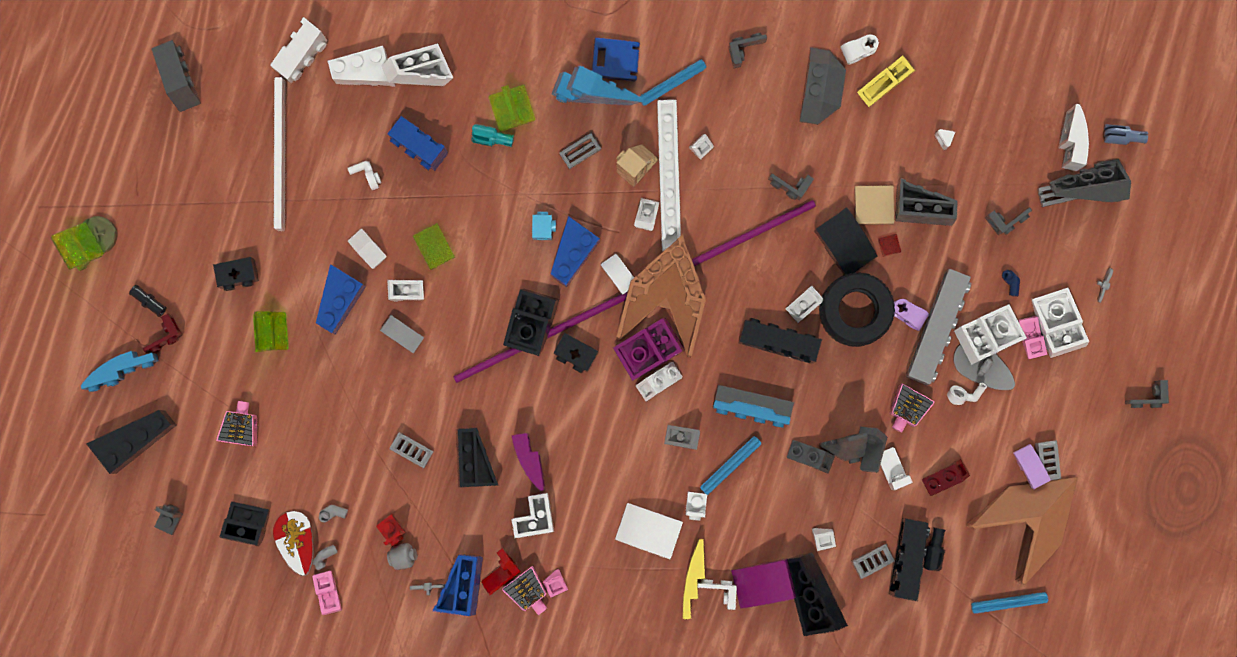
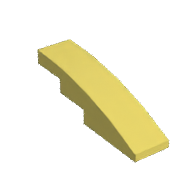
[682,539,705,619]

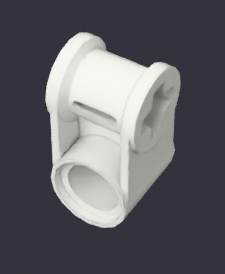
[840,34,879,65]

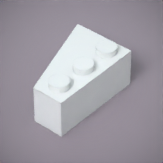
[270,17,327,83]
[381,43,453,86]

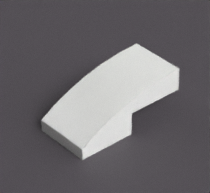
[600,254,634,295]

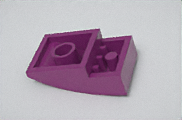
[613,317,685,381]
[511,433,545,491]
[731,559,796,608]

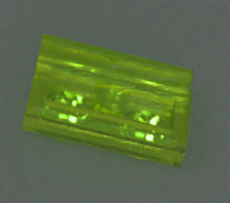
[413,223,455,270]

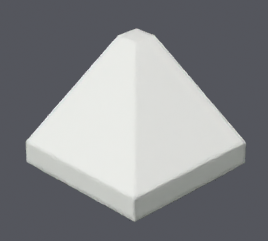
[812,528,836,551]

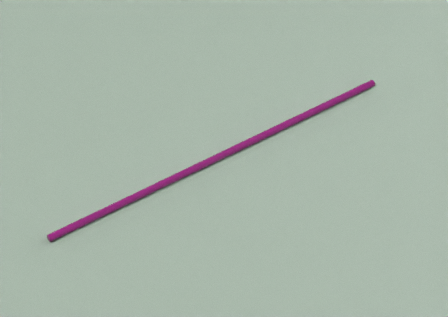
[453,200,816,383]

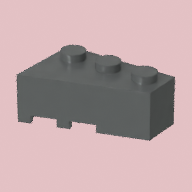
[151,40,201,112]
[895,178,958,226]

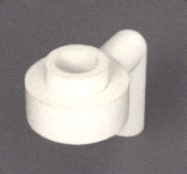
[348,161,382,190]
[947,383,987,405]

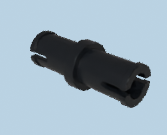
[129,285,167,317]

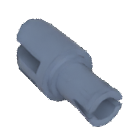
[1104,124,1148,145]

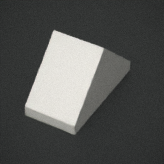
[348,228,387,269]

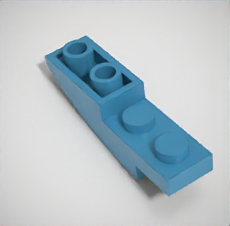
[81,351,159,392]

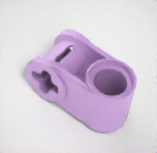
[894,299,929,331]

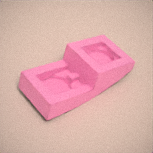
[1018,316,1047,359]
[312,571,342,615]

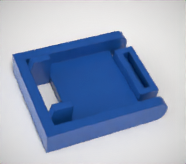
[592,37,640,81]

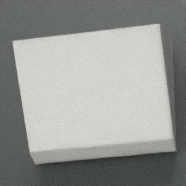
[935,129,955,150]
[689,134,714,159]

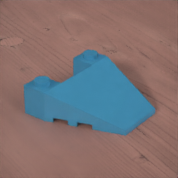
[551,66,643,105]

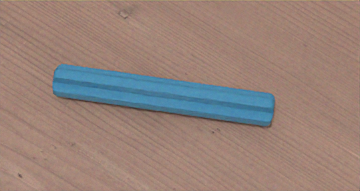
[640,59,706,106]
[700,436,762,495]
[971,592,1048,614]

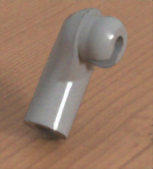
[319,505,348,523]
[313,545,337,570]

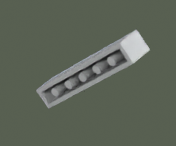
[906,269,972,385]

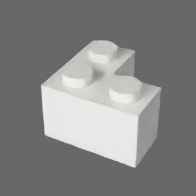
[512,493,554,538]

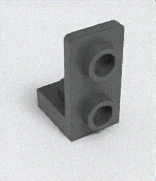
[729,33,767,69]
[768,174,814,201]
[985,208,1032,236]
[1125,380,1169,408]
[859,427,888,473]
[787,440,835,474]
[154,504,183,535]

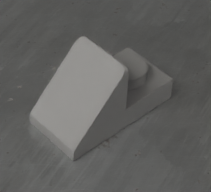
[664,425,700,450]

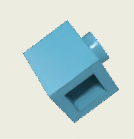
[532,212,556,240]

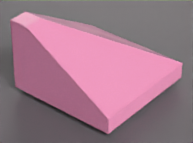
[543,569,568,598]

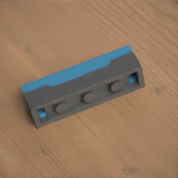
[713,385,794,428]

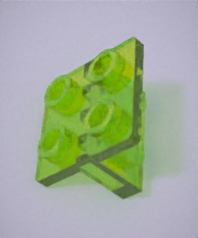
[489,85,535,132]
[51,223,104,271]
[253,311,288,352]

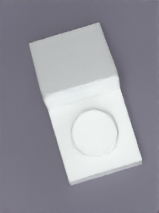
[634,198,660,231]
[387,280,424,302]
[786,286,823,323]

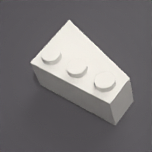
[328,46,396,87]

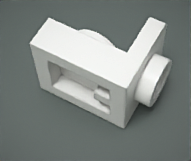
[685,492,707,521]

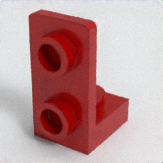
[376,514,406,546]
[481,548,521,595]

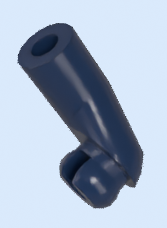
[1002,270,1020,297]

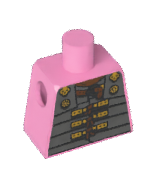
[889,384,935,433]
[217,401,257,446]
[502,566,547,615]

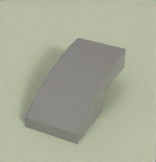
[380,315,424,353]

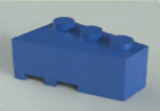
[388,116,448,171]
[551,216,600,287]
[316,264,366,335]
[433,554,483,616]

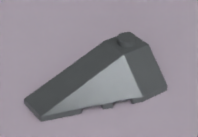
[1049,159,1131,202]
[819,433,868,464]

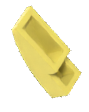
[857,56,916,107]

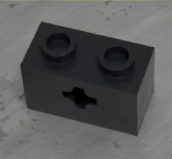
[213,257,259,291]
[554,333,599,373]

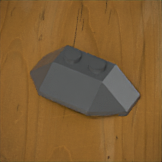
[799,48,846,125]

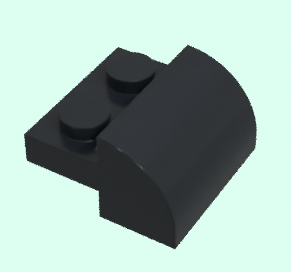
[219,501,270,546]

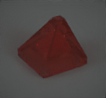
[878,234,901,257]

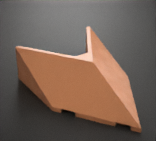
[617,235,706,358]
[966,477,1078,585]

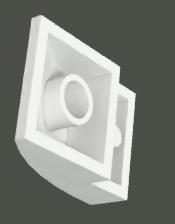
[1058,104,1089,171]
[1032,288,1089,358]
[954,304,1027,365]
[615,503,683,559]

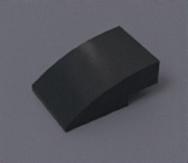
[814,207,878,275]
[503,289,560,356]

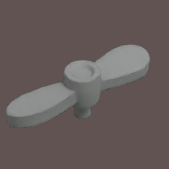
[1097,268,1113,303]
[410,583,446,595]

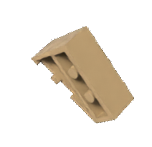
[616,144,659,187]

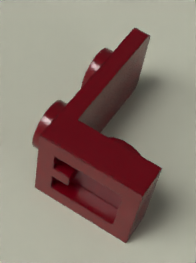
[143,313,183,353]
[922,459,970,496]

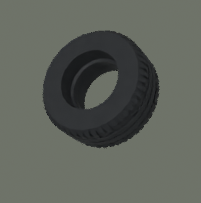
[819,272,895,347]

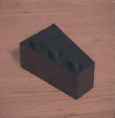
[456,428,498,487]

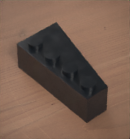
[738,318,822,364]
[86,410,177,474]
[888,518,930,602]
[787,553,848,636]

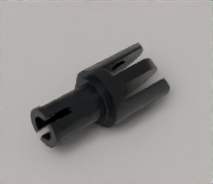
[923,527,946,571]

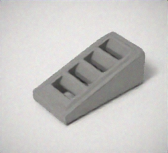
[389,432,434,468]
[1035,440,1061,480]
[851,544,894,579]

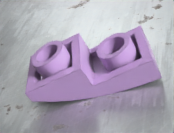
[1013,444,1051,489]

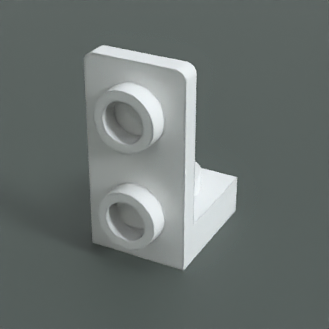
[636,362,682,401]
[880,447,913,490]
[697,579,737,610]

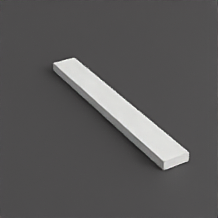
[274,77,286,231]
[657,100,681,252]

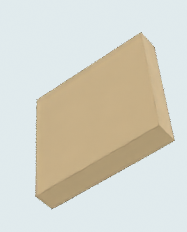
[854,186,894,225]

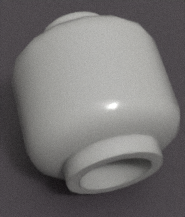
[387,543,418,570]

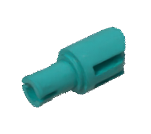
[471,124,514,147]

